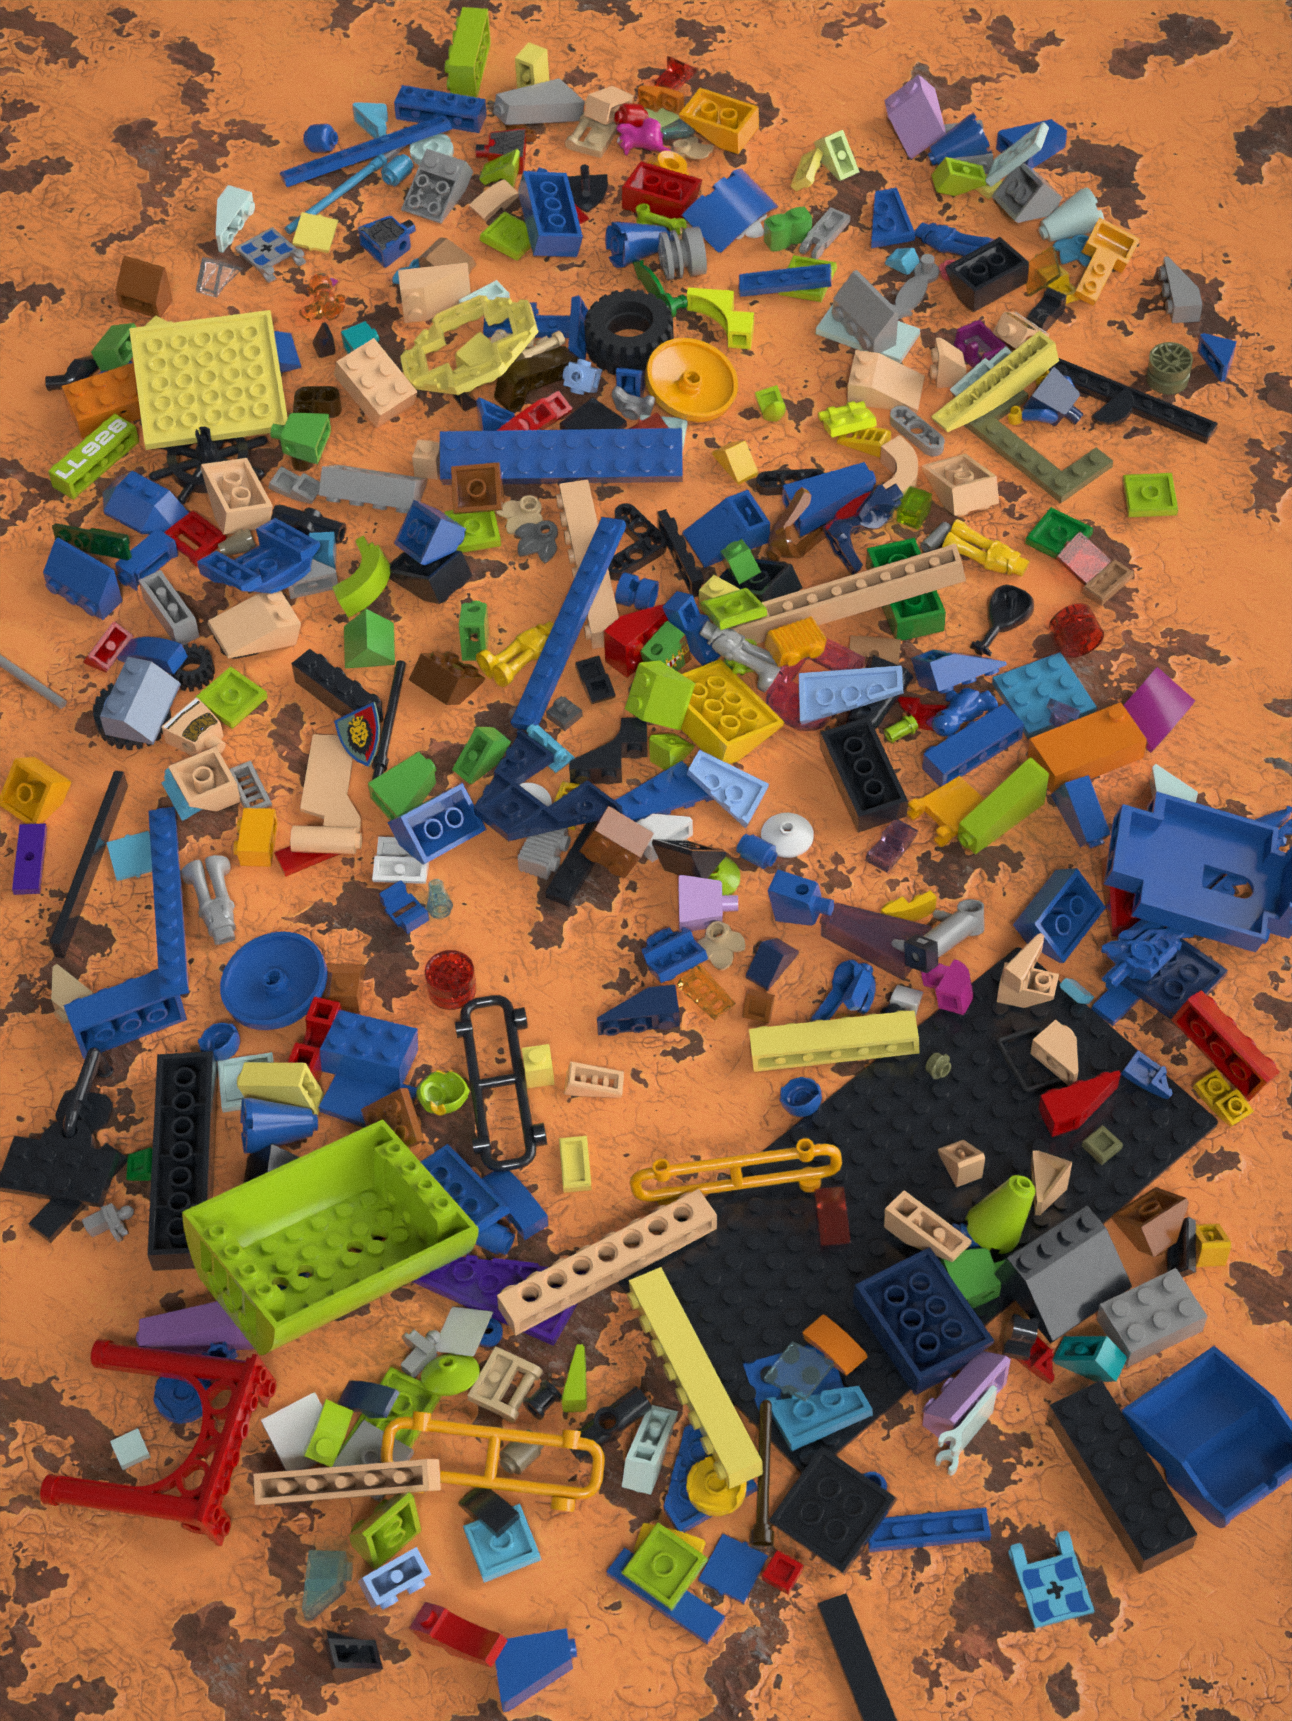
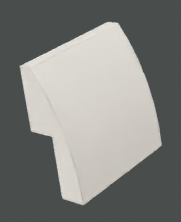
[372,837,429,884]
[261,1392,342,1471]

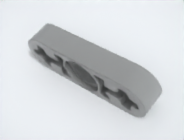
[890,406,945,457]

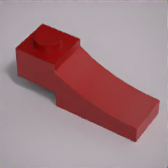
[409,1602,508,1668]

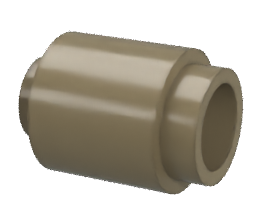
[499,1430,544,1475]

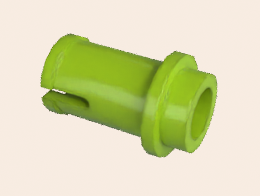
[884,715,918,744]

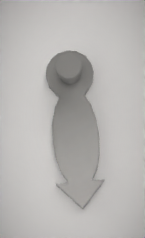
[891,254,940,319]

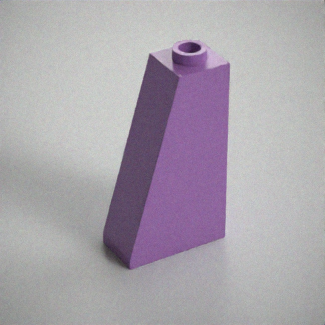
[136,1302,254,1354]

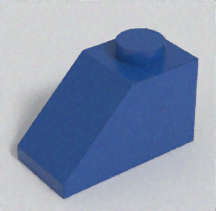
[616,368,646,398]

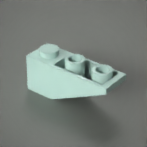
[216,185,255,253]

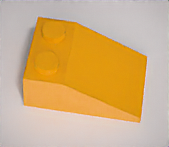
[679,88,759,154]

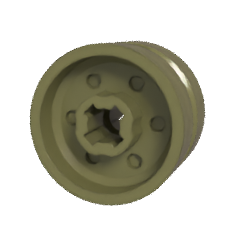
[1146,342,1193,394]

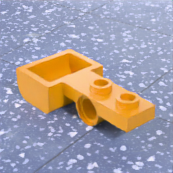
[1073,218,1140,306]

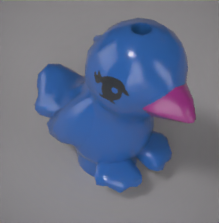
[926,688,998,737]

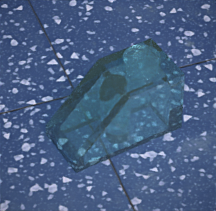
[302,1550,353,1621]

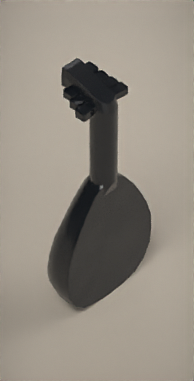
[970,585,1034,657]

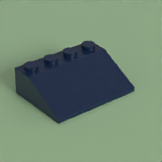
[852,1247,994,1396]

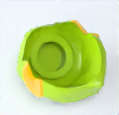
[416,1070,470,1116]

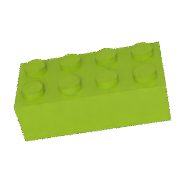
[445,7,491,98]

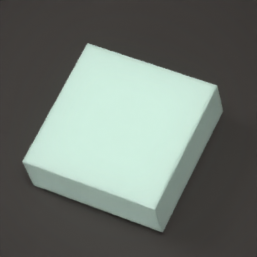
[110,1428,150,1470]

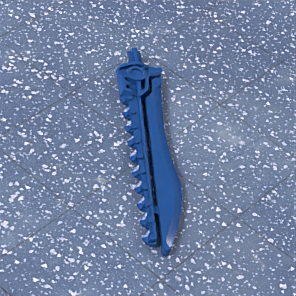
[1101,806,1292,989]

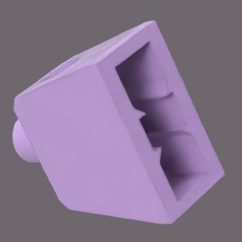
[678,875,738,932]

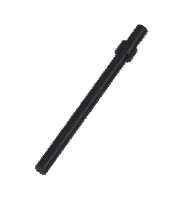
[371,660,406,781]

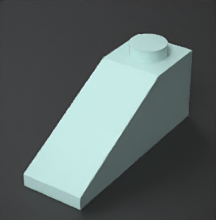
[622,1405,678,1495]

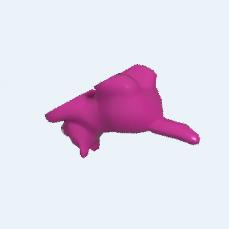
[616,118,671,156]

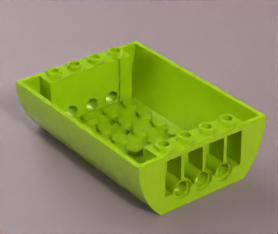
[182,1119,479,1355]

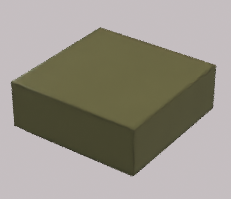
[1082,1125,1123,1165]

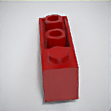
[1039,1070,1121,1137]

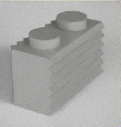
[517,828,571,880]

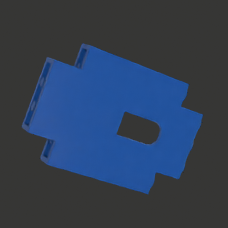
[1104,791,1292,953]

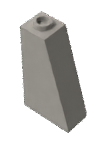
[493,78,585,125]

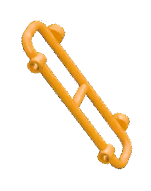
[629,1138,842,1207]
[380,1411,605,1512]

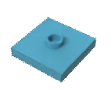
[463,1504,541,1583]

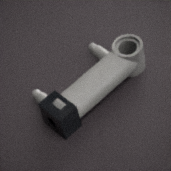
[892,899,985,974]

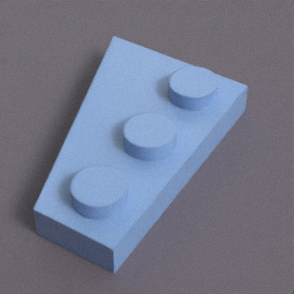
[687,750,769,828]

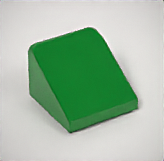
[126,1147,153,1181]

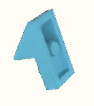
[352,102,388,139]

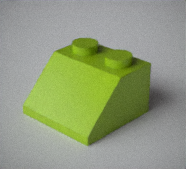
[625,660,696,730]

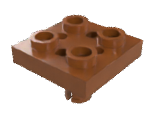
[361,1088,424,1149]

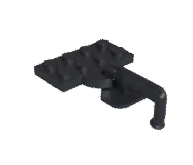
[0,1047,120,1208]

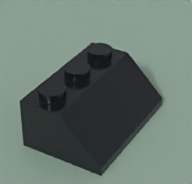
[946,237,1029,312]

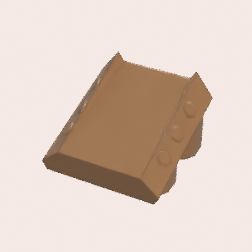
[418,237,477,274]

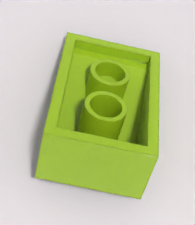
[349,1492,422,1570]

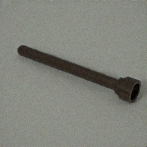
[749,1400,774,1547]

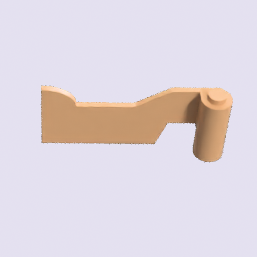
[290,734,362,854]

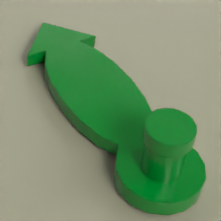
[633,260,688,318]

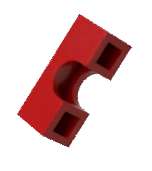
[287,997,342,1083]

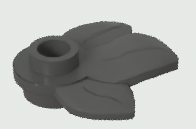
[515,520,558,563]

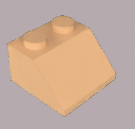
[168,747,241,812]

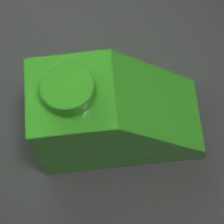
[720,539,761,584]
[452,727,511,784]

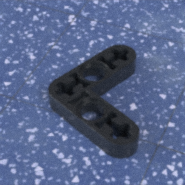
[756,469,830,530]
[608,503,667,581]

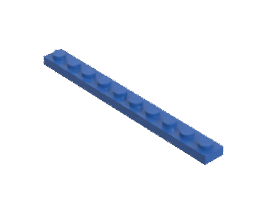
[510,517,626,730]
[148,807,189,998]

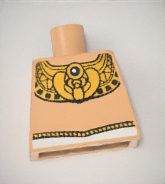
[993,312,1050,349]
[161,697,226,756]

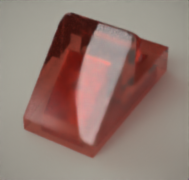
[654,56,697,91]

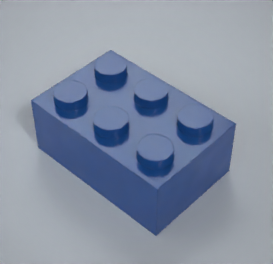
[320,1010,418,1090]

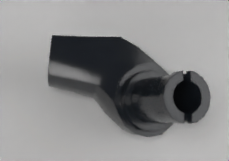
[45,355,99,391]

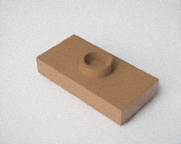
[1082,559,1134,606]

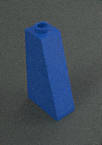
[782,462,876,536]

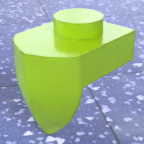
[755,385,786,422]

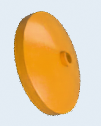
[645,338,738,422]

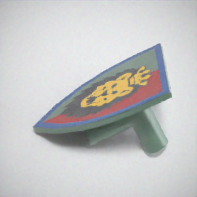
[334,702,381,767]

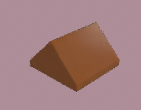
[451,462,504,514]

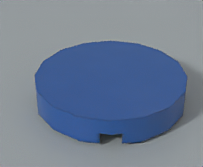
[154,1377,212,1424]

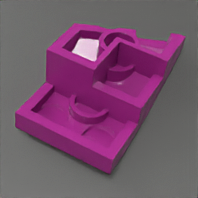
[1123,667,1195,753]

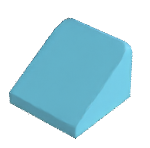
[885,248,920,275]

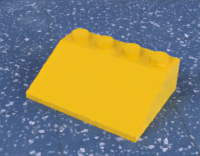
[681,659,785,764]

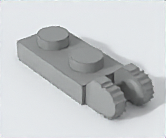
[799,207,850,259]

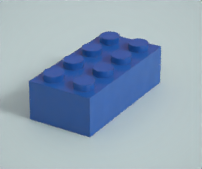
[518,171,583,257]
[63,969,187,1059]

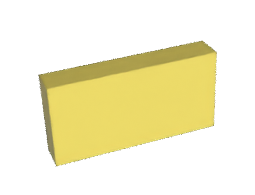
[559,1136,592,1193]

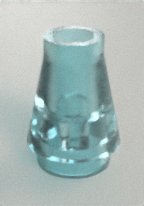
[661,118,695,140]
[426,879,453,919]

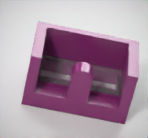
[954,320,1008,368]

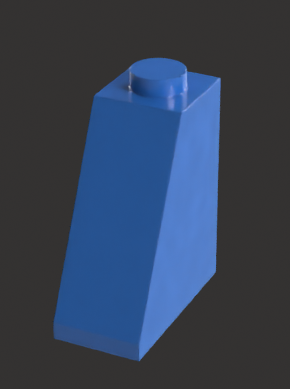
[996,119,1067,169]
[1051,775,1111,849]
[495,1628,577,1712]

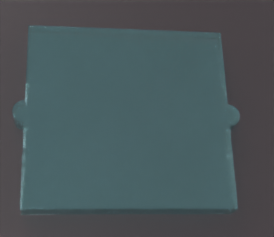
[764,1341,834,1402]

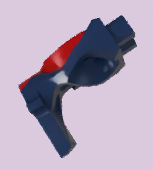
[822,483,904,575]

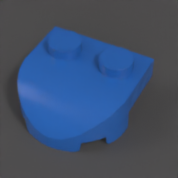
[642,927,708,983]

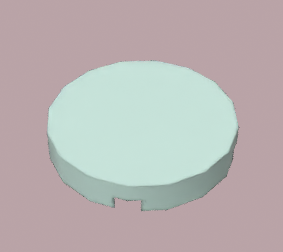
[410,133,454,165]

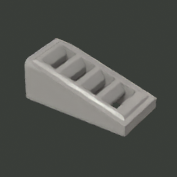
[229,760,272,808]

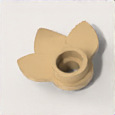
[671,137,714,159]
[496,495,543,535]
[697,921,745,971]

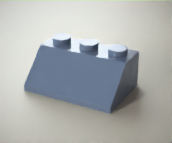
[100,657,180,745]

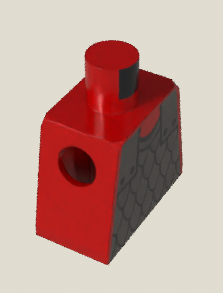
[475,128,527,174]

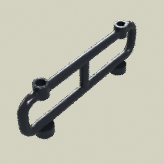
[455,995,548,1172]

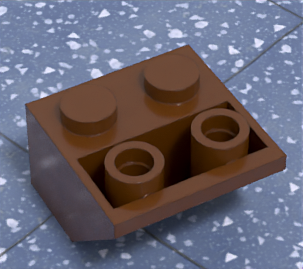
[409,651,485,705]

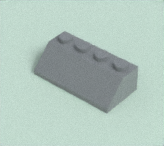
[319,464,428,513]

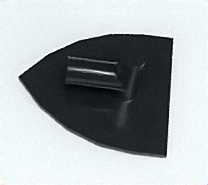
[568,164,608,213]

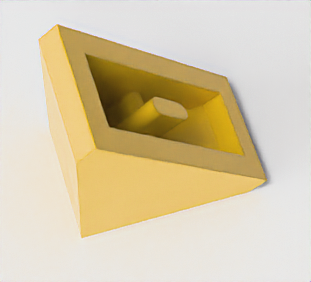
[712,441,758,485]
[1196,1224,1231,1267]

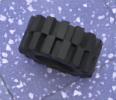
[169,643,215,692]

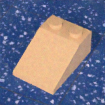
[398,263,471,323]
[847,350,925,413]
[922,454,999,516]
[201,458,273,535]
[208,591,301,658]

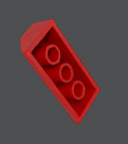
[1171,990,1280,1101]

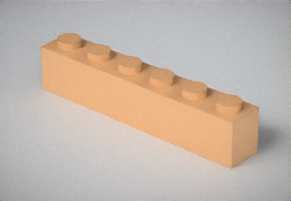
[254,1459,441,1505]

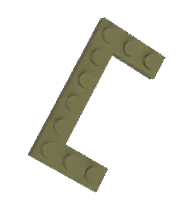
[964,390,1113,503]

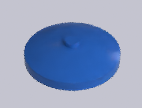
[220,932,328,1030]

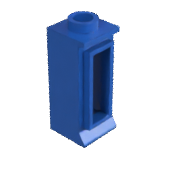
[115,528,178,591]

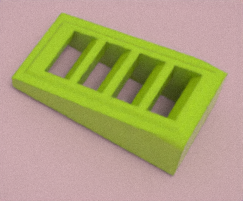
[561,1344,587,1412]

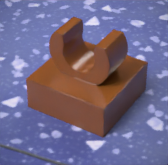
[742,989,775,1024]

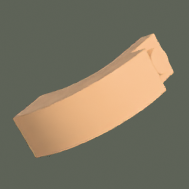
[880,435,918,508]

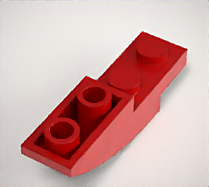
[496,391,573,431]

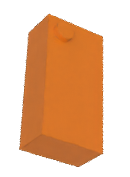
[1027,702,1147,793]

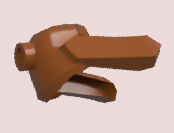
[766,487,826,561]

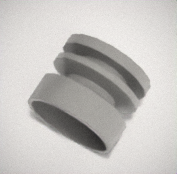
[658,226,707,281]

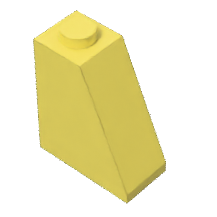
[237,1062,324,1117]

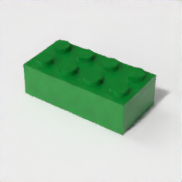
[866,538,946,641]

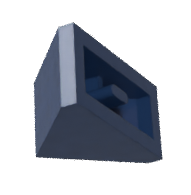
[746,938,799,991]

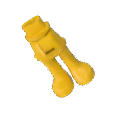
[942,519,1030,577]
[476,621,554,687]

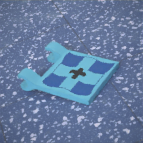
[1008,1531,1094,1629]

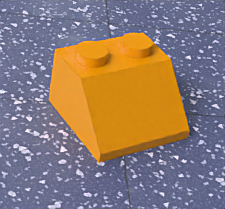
[0,757,72,824]

